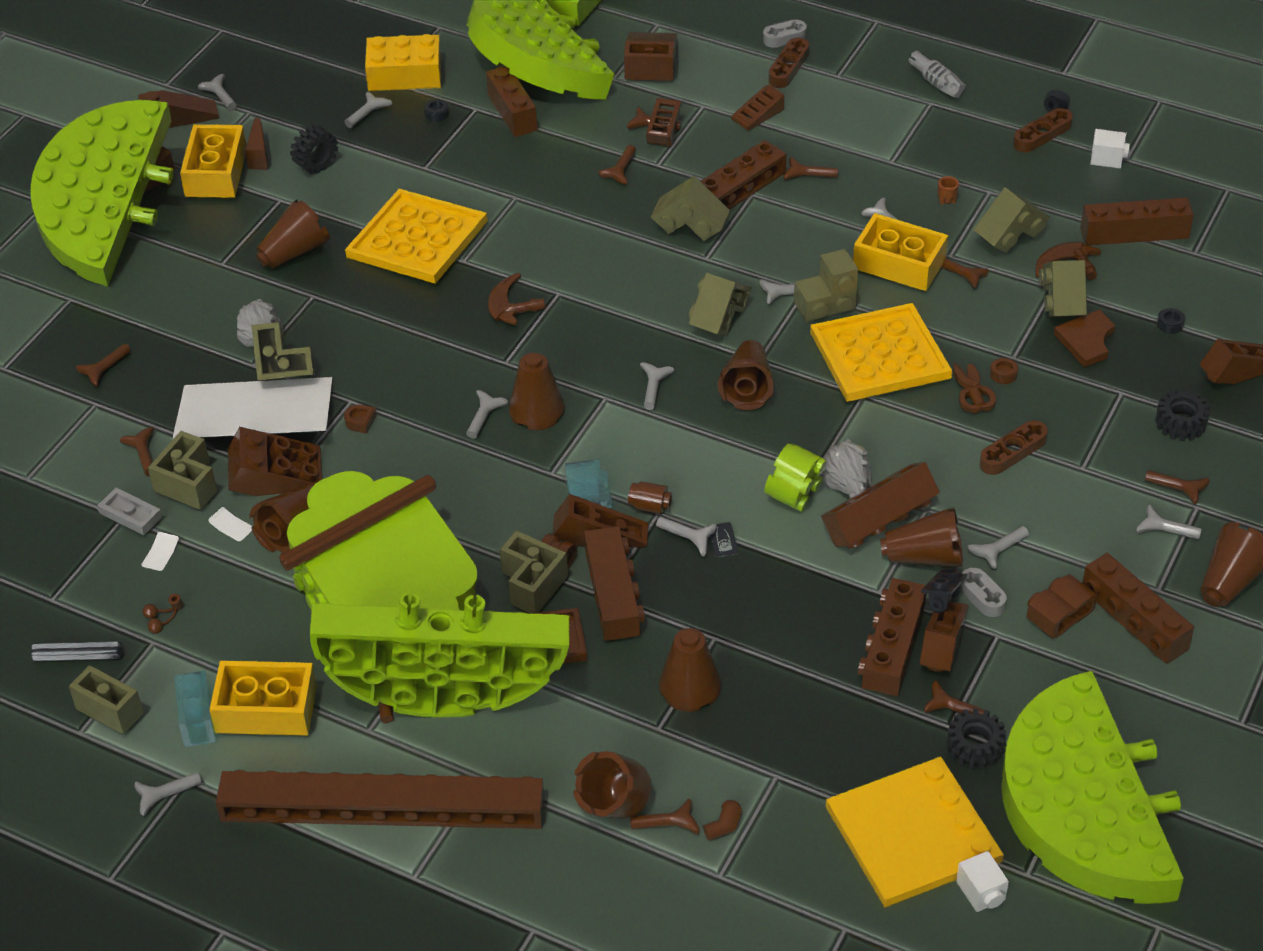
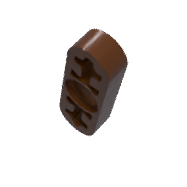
[769,38,809,88]
[1013,108,1073,153]
[979,420,1048,475]

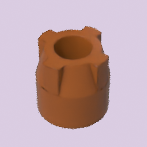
[937,176,959,205]

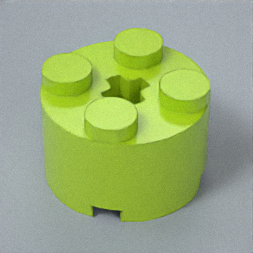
[764,443,827,512]

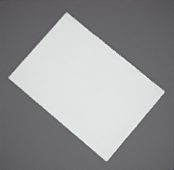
[172,377,332,439]

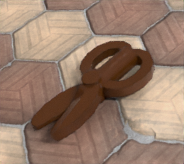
[953,363,996,413]

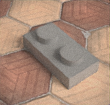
[97,488,162,535]

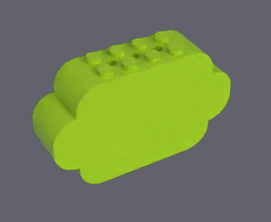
[287,471,478,611]

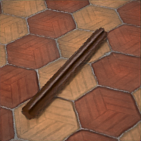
[279,475,436,571]

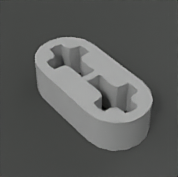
[763,20,807,48]
[960,568,1007,617]

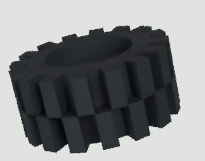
[290,124,338,174]
[1155,389,1210,441]
[947,708,1006,770]

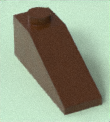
[138,90,219,128]
[1199,339,1263,384]
[553,494,648,548]
[920,601,969,672]

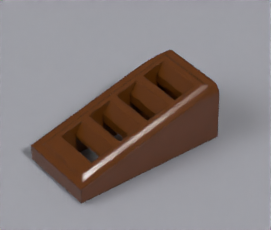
[731,84,784,131]
[646,98,682,147]
[245,118,268,170]

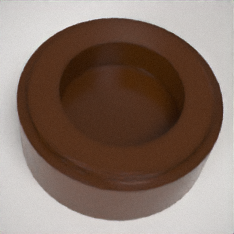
[990,358,1018,384]

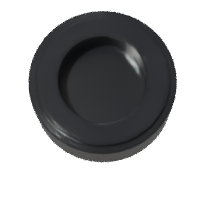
[1044,90,1070,111]
[424,99,449,121]
[1157,308,1185,334]

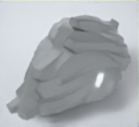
[237,299,284,347]
[822,439,872,498]

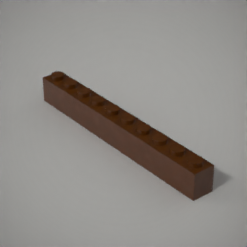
[216,770,544,829]

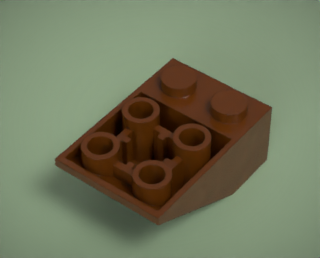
[624,32,677,81]
[228,426,322,496]

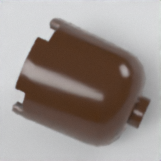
[573,751,652,819]

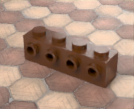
[700,140,786,210]
[1080,198,1194,245]
[821,462,940,549]
[584,526,645,641]
[1082,552,1194,664]
[858,578,927,696]

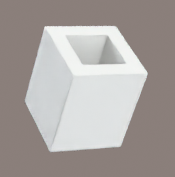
[1090,129,1130,168]
[956,851,1009,912]

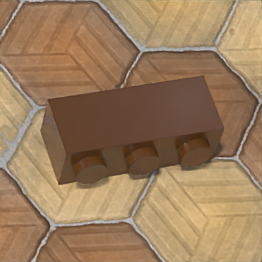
[486,66,538,137]

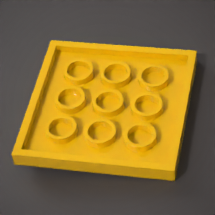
[345,189,488,284]
[810,303,952,402]
[825,757,1004,907]

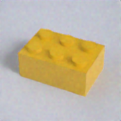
[365,34,441,91]
[180,124,246,198]
[853,213,948,291]
[209,661,317,736]

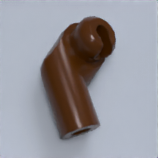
[703,800,742,841]

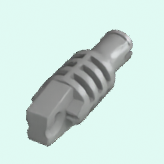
[908,51,966,98]

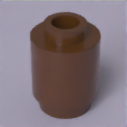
[628,481,672,514]

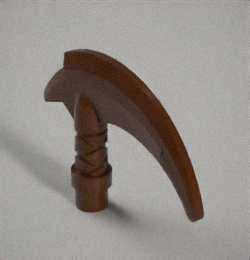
[1035,242,1101,280]
[488,273,545,325]

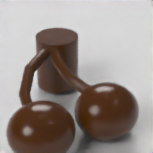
[142,593,184,634]

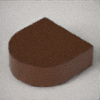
[344,405,377,434]

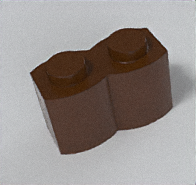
[1026,574,1097,639]

